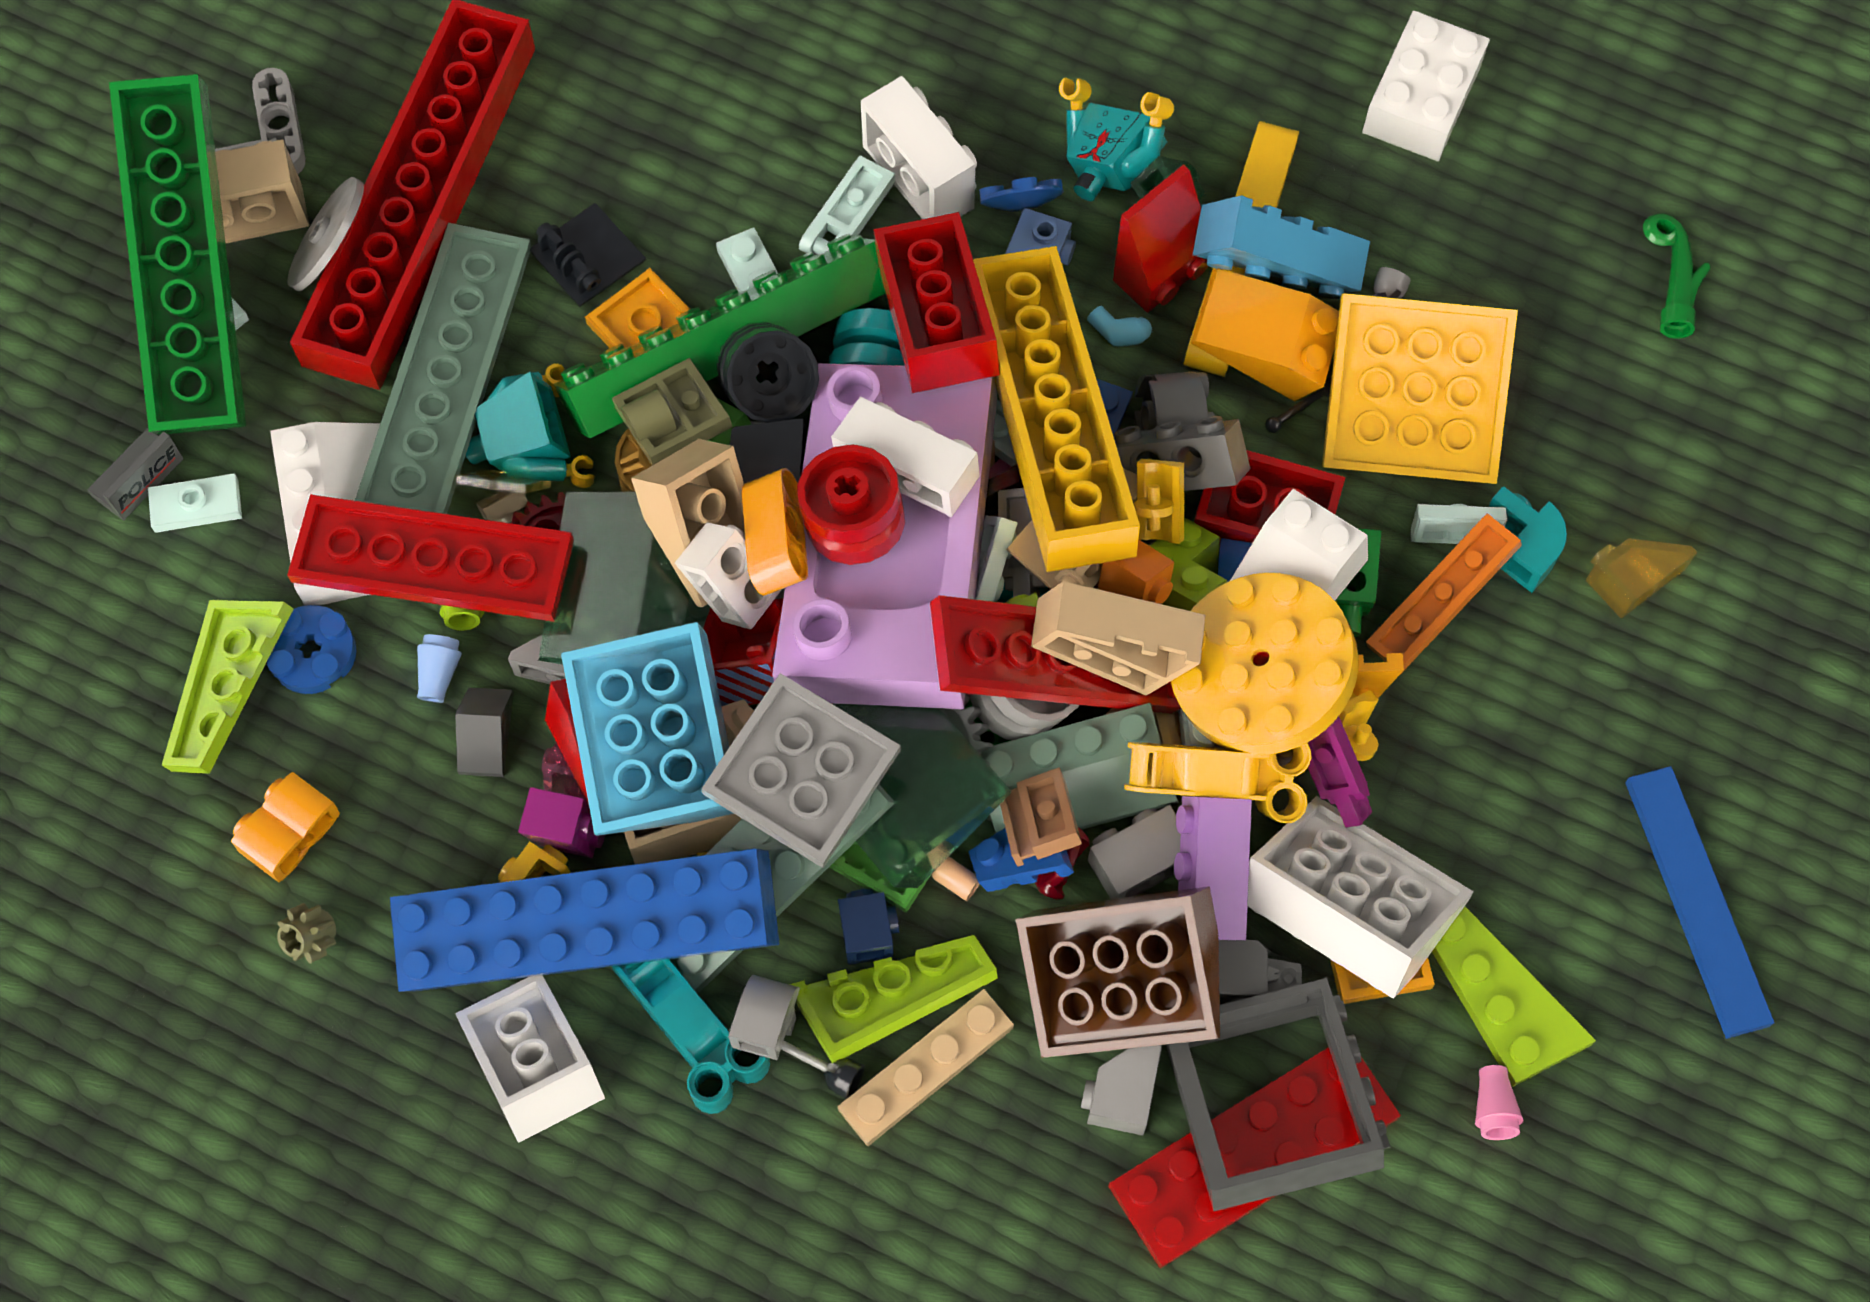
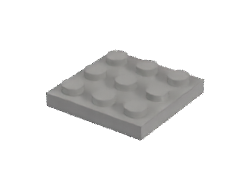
[701,673,901,868]

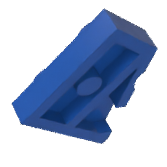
[968,828,1074,892]

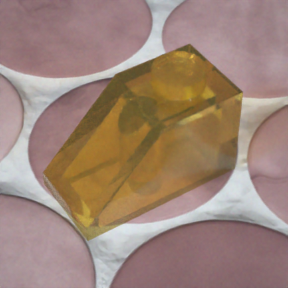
[1586,538,1697,619]

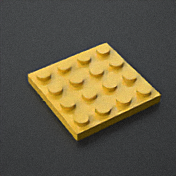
[1322,293,1518,484]

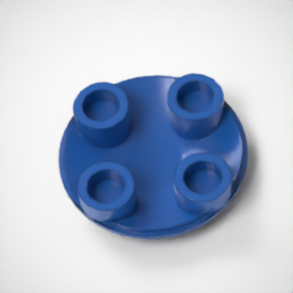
[979,177,1064,212]

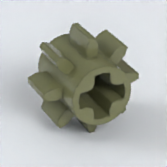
[277,903,336,963]

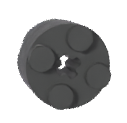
[1134,372,1215,460]

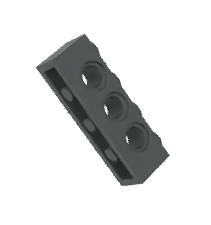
[1113,416,1251,491]

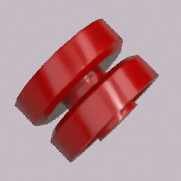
[797,444,905,565]

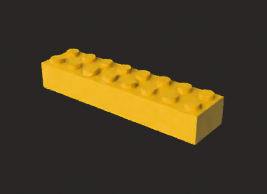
[973,246,1140,572]

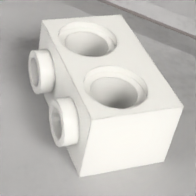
[675,522,782,629]

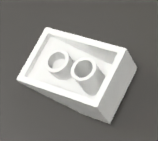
[1230,489,1368,601]
[455,975,605,1143]

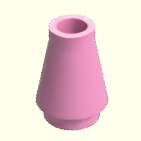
[1475,1065,1523,1140]

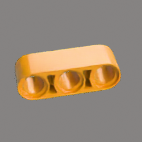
[742,468,808,596]

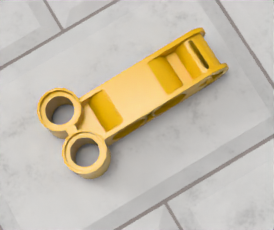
[1124,742,1311,824]

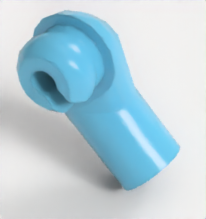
[1087,306,1152,347]

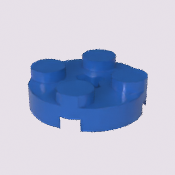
[266,605,356,694]

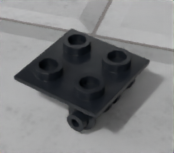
[530,203,646,307]

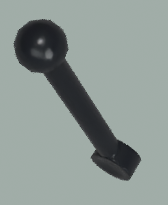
[1265,378,1332,433]

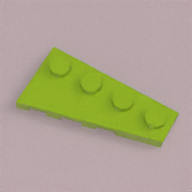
[162,600,294,774]
[1432,906,1596,1087]
[789,935,998,1064]

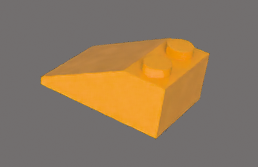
[1191,268,1339,401]

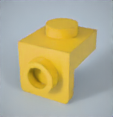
[498,841,571,883]

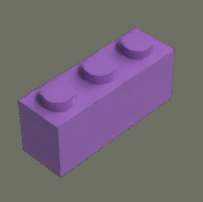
[1174,796,1252,940]

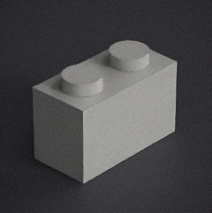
[1088,805,1181,899]

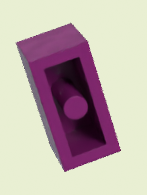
[518,787,606,858]

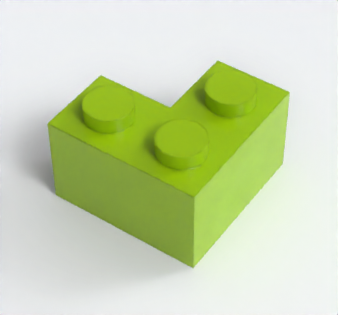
[1150,518,1227,611]

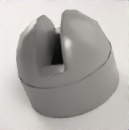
[1374,267,1411,299]

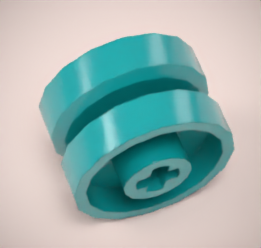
[828,308,905,366]

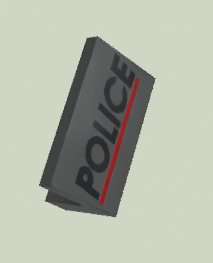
[87,428,183,521]

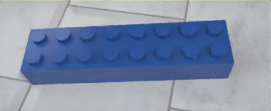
[390,848,780,992]

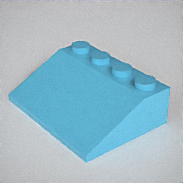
[561,622,734,836]

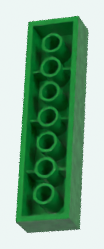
[109,74,246,435]
[554,234,886,438]

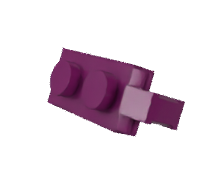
[1307,717,1372,828]

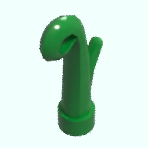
[1643,213,1711,339]

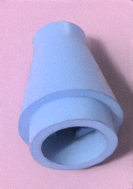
[417,634,462,703]

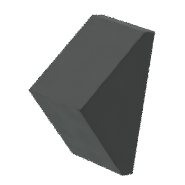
[455,688,514,777]

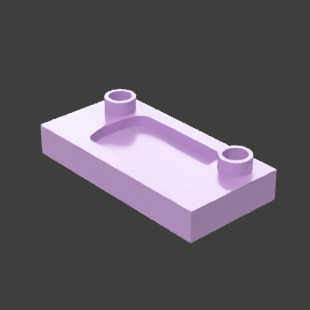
[772,363,997,709]

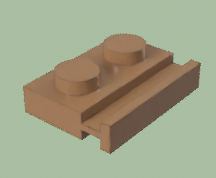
[997,767,1082,867]

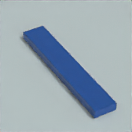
[1625,766,1775,1039]

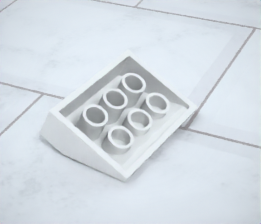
[270,422,381,605]
[1247,796,1473,999]

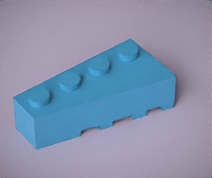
[1193,195,1370,299]

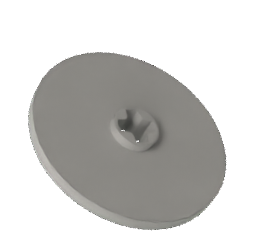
[287,177,364,291]

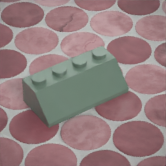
[978,703,1178,833]

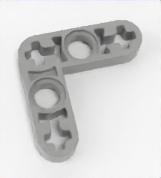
[215,68,305,174]

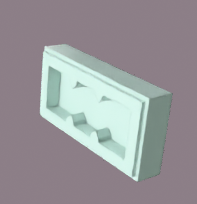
[148,473,242,533]
[1411,504,1507,544]

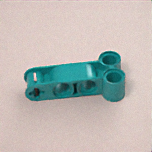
[611,959,770,1114]

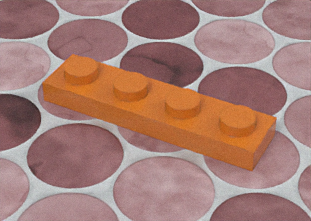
[1366,513,1522,675]

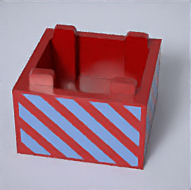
[703,598,783,707]

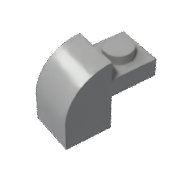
[728,975,800,1060]

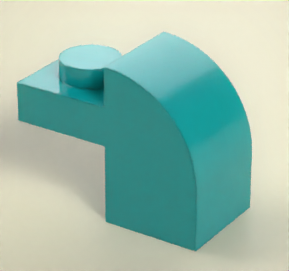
[1489,486,1567,593]

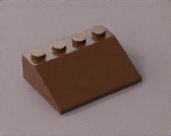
[1016,886,1220,1058]

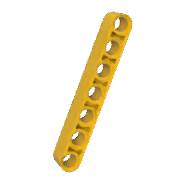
[1184,121,1300,377]

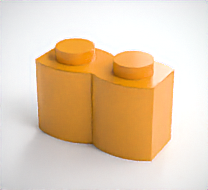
[231,772,340,883]

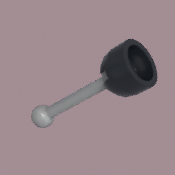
[781,1041,865,1099]

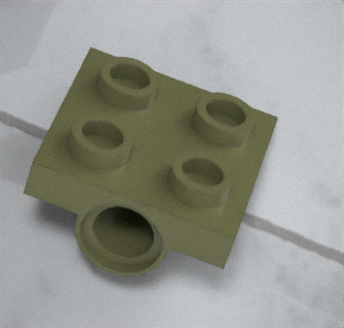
[612,358,732,465]

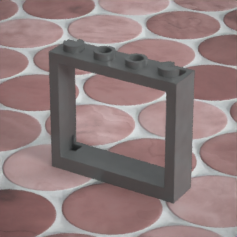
[1166,978,1390,1211]

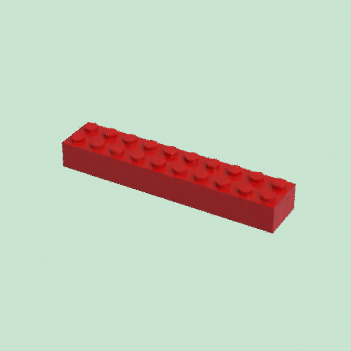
[290,0,536,390]

